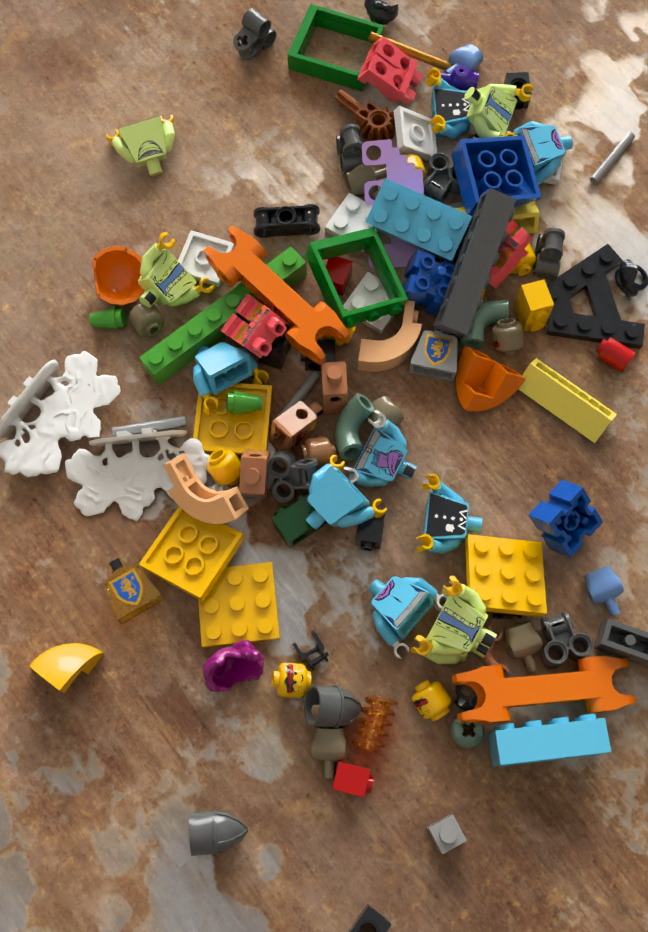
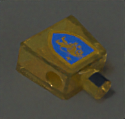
[104,558,164,625]

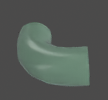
[460,300,509,349]
[334,393,375,461]

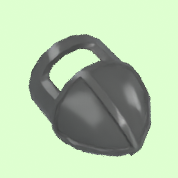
[304,685,362,729]
[189,809,248,856]

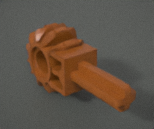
[335,90,396,141]

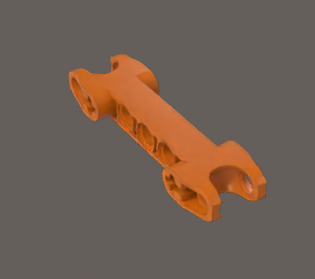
[203,226,350,365]
[452,656,636,725]

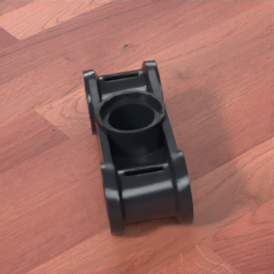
[253,204,320,238]

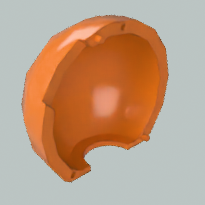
[93,245,145,306]

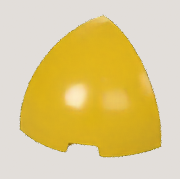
[29,643,104,693]

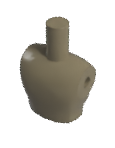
[346,163,387,196]
[369,396,404,428]
[505,621,543,673]
[311,726,347,778]

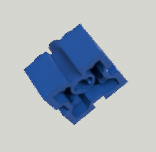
[402,249,456,317]
[529,480,603,558]

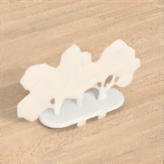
[0,351,121,477]
[65,428,209,522]

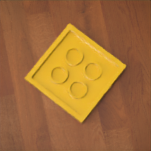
[193,383,273,456]
[139,507,245,601]
[465,534,547,617]
[198,562,280,648]

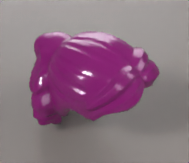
[203,640,264,692]

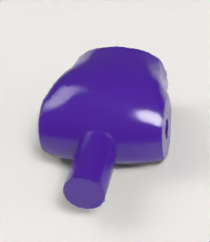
[441,65,479,91]

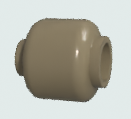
[129,302,164,337]
[492,318,525,356]

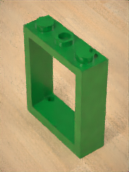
[288,4,386,92]
[305,227,408,328]

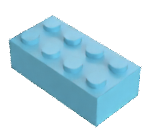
[365,178,472,263]
[487,714,611,767]

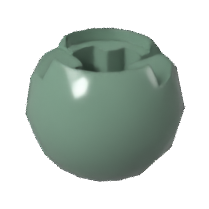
[450,717,485,749]

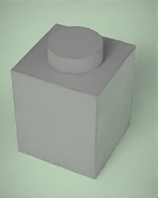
[426,814,467,854]

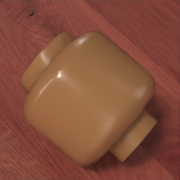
[298,437,336,469]

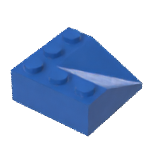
[451,135,542,217]

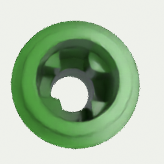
[89,306,127,330]
[226,390,262,415]

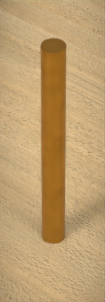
[368,32,452,71]

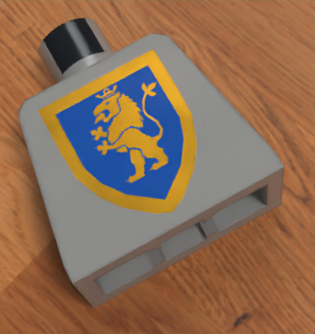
[409,328,457,382]

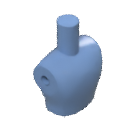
[444,44,484,74]
[584,565,624,616]

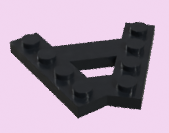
[546,244,645,349]

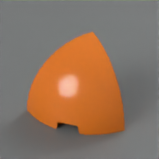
[456,346,525,412]

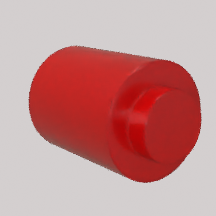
[596,337,636,373]

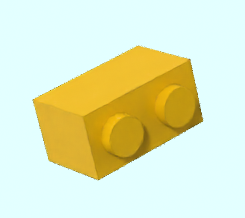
[513,280,554,332]

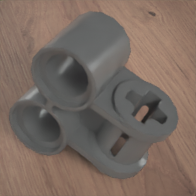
[233,8,277,60]
[336,124,363,175]
[423,153,461,203]
[533,228,565,278]
[268,449,318,502]
[540,611,593,669]

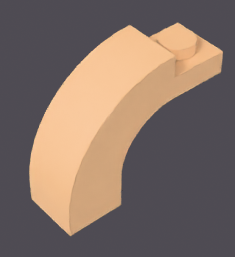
[358,300,422,372]
[163,453,249,524]

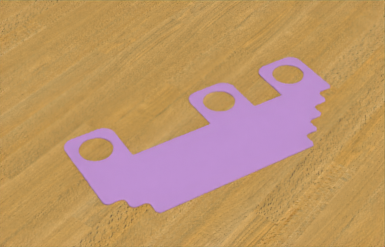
[362,139,424,269]

